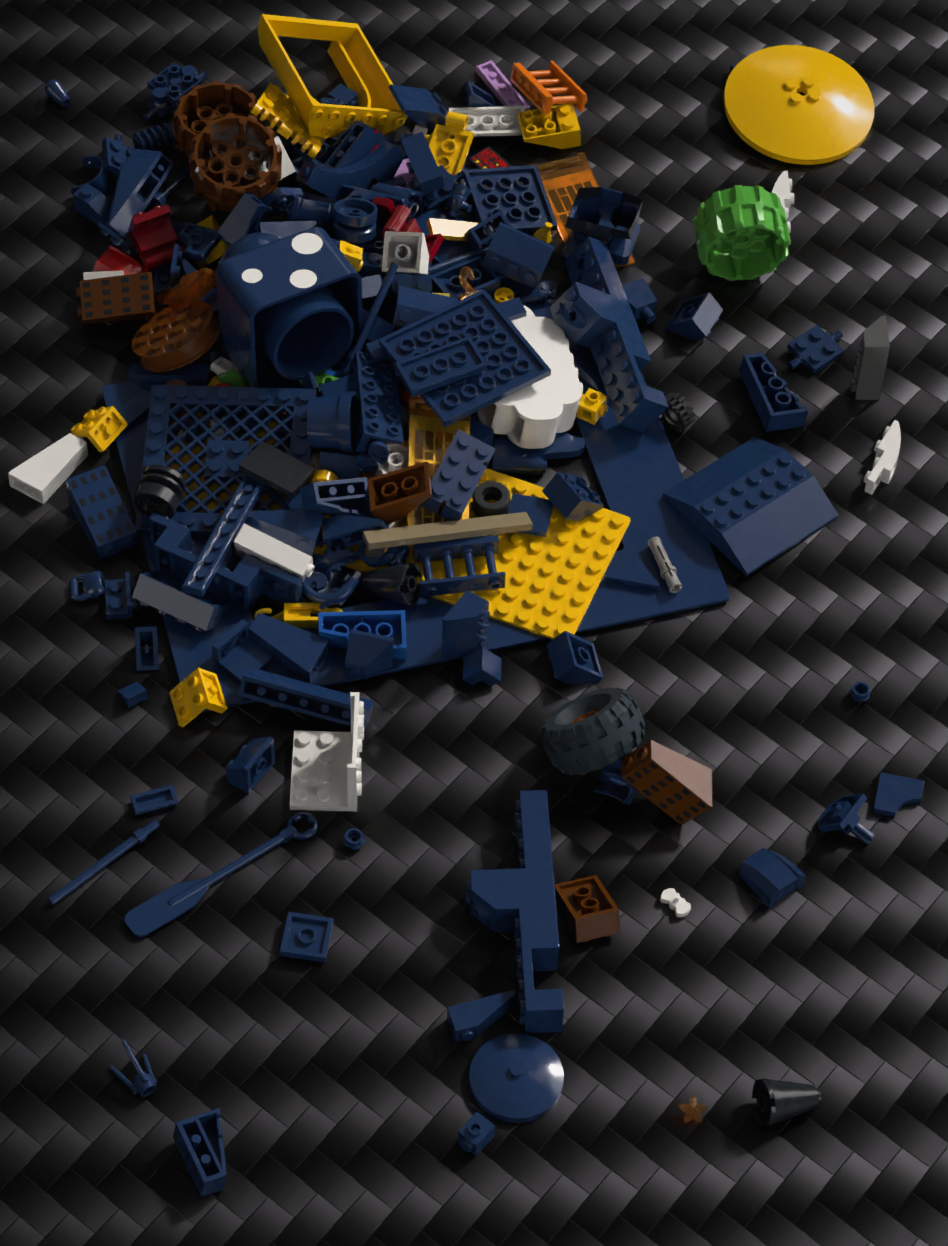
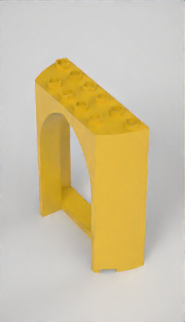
[258,14,408,138]

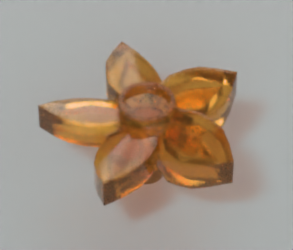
[679,1095,708,1123]

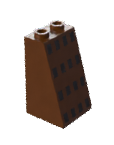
[76,272,155,324]
[621,740,712,825]

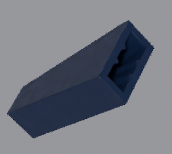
[249,613,329,684]

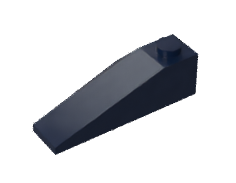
[240,509,325,557]

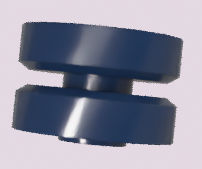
[333,198,378,243]

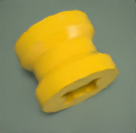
[494,287,514,304]

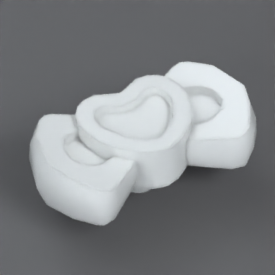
[660,888,691,917]

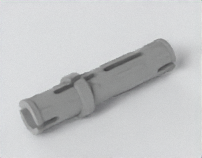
[648,537,682,593]

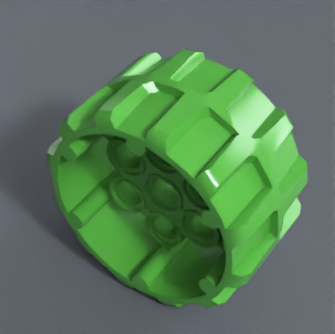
[693,185,791,282]

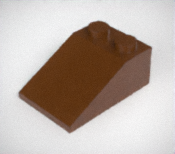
[368,461,432,524]
[554,875,620,943]

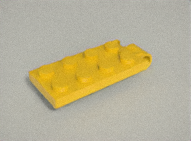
[429,111,474,183]

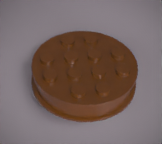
[132,300,220,373]

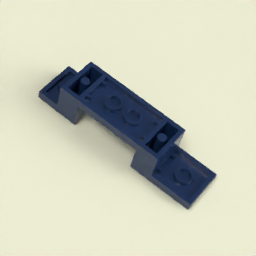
[149,513,303,612]

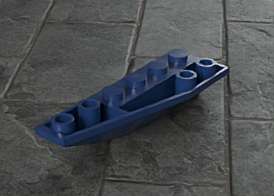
[107,149,174,239]

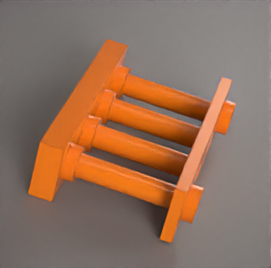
[510,61,587,114]

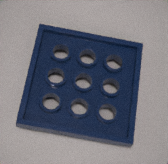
[462,165,558,233]

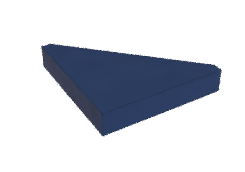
[605,558,660,591]

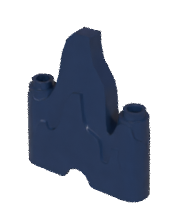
[492,432,585,475]

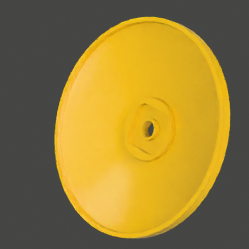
[723,45,874,165]

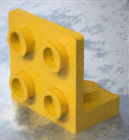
[71,406,128,452]
[169,668,228,727]

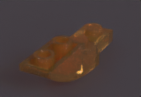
[154,268,216,307]

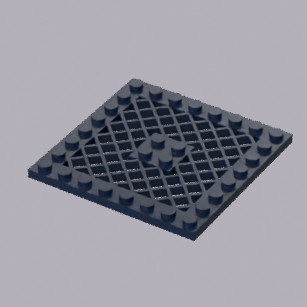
[135,385,317,536]

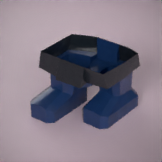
[561,187,643,266]

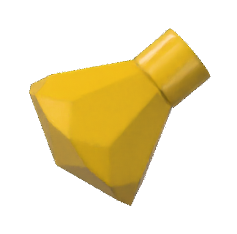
[533,222,552,244]

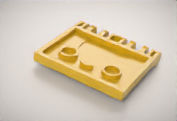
[250,83,327,159]

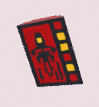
[468,146,511,169]

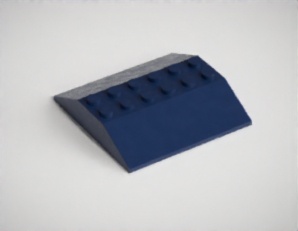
[663,437,839,576]

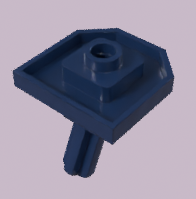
[817,794,875,844]

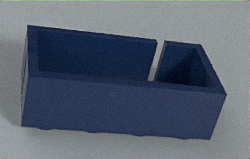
[419,429,496,521]

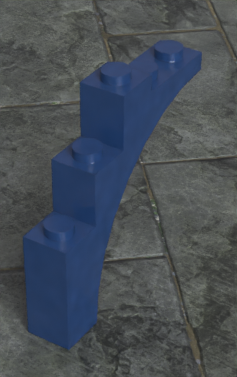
[218,193,267,264]

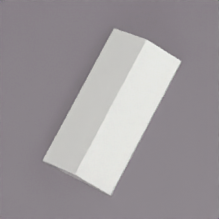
[448,106,525,137]

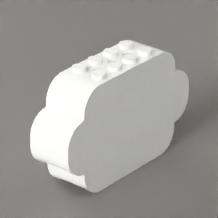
[477,305,583,449]

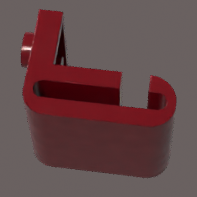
[128,205,184,272]
[381,205,444,263]

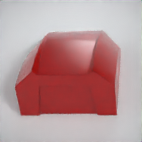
[93,245,150,275]

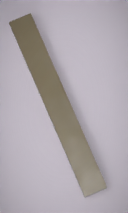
[363,512,533,550]

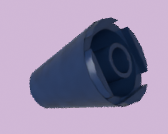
[370,183,425,224]

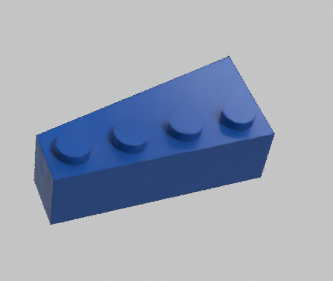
[318,610,407,661]

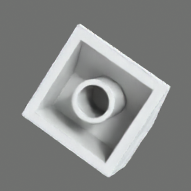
[382,231,429,276]

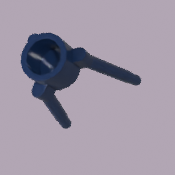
[109,1039,158,1097]

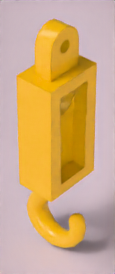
[254,603,343,628]

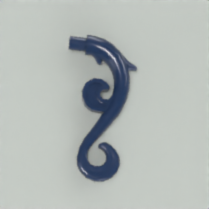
[302,572,358,609]

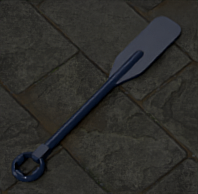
[125,812,318,937]

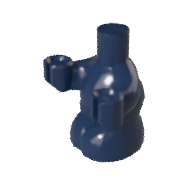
[445,184,474,218]

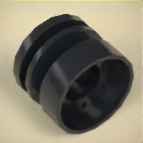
[133,465,186,519]

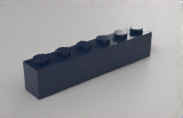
[238,667,374,730]

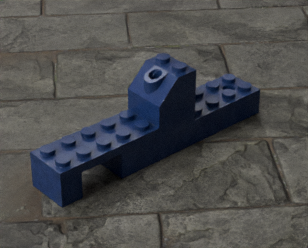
[550,236,669,432]
[465,790,564,1033]

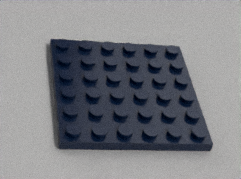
[379,289,551,427]

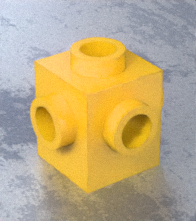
[577,388,608,425]

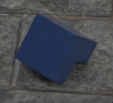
[462,647,502,686]

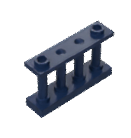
[413,535,506,597]

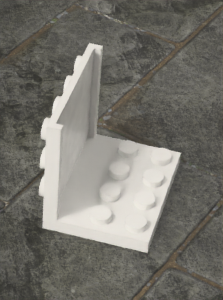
[290,692,364,812]

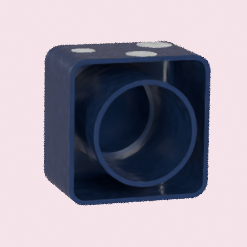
[216,227,363,388]

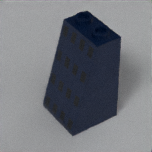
[66,465,138,560]

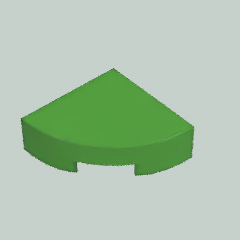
[217,369,247,387]

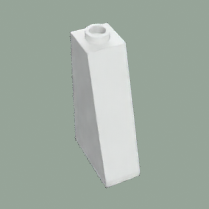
[8,433,88,504]
[234,524,315,582]

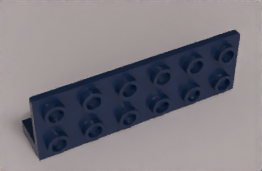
[348,351,404,453]

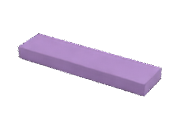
[475,60,530,111]

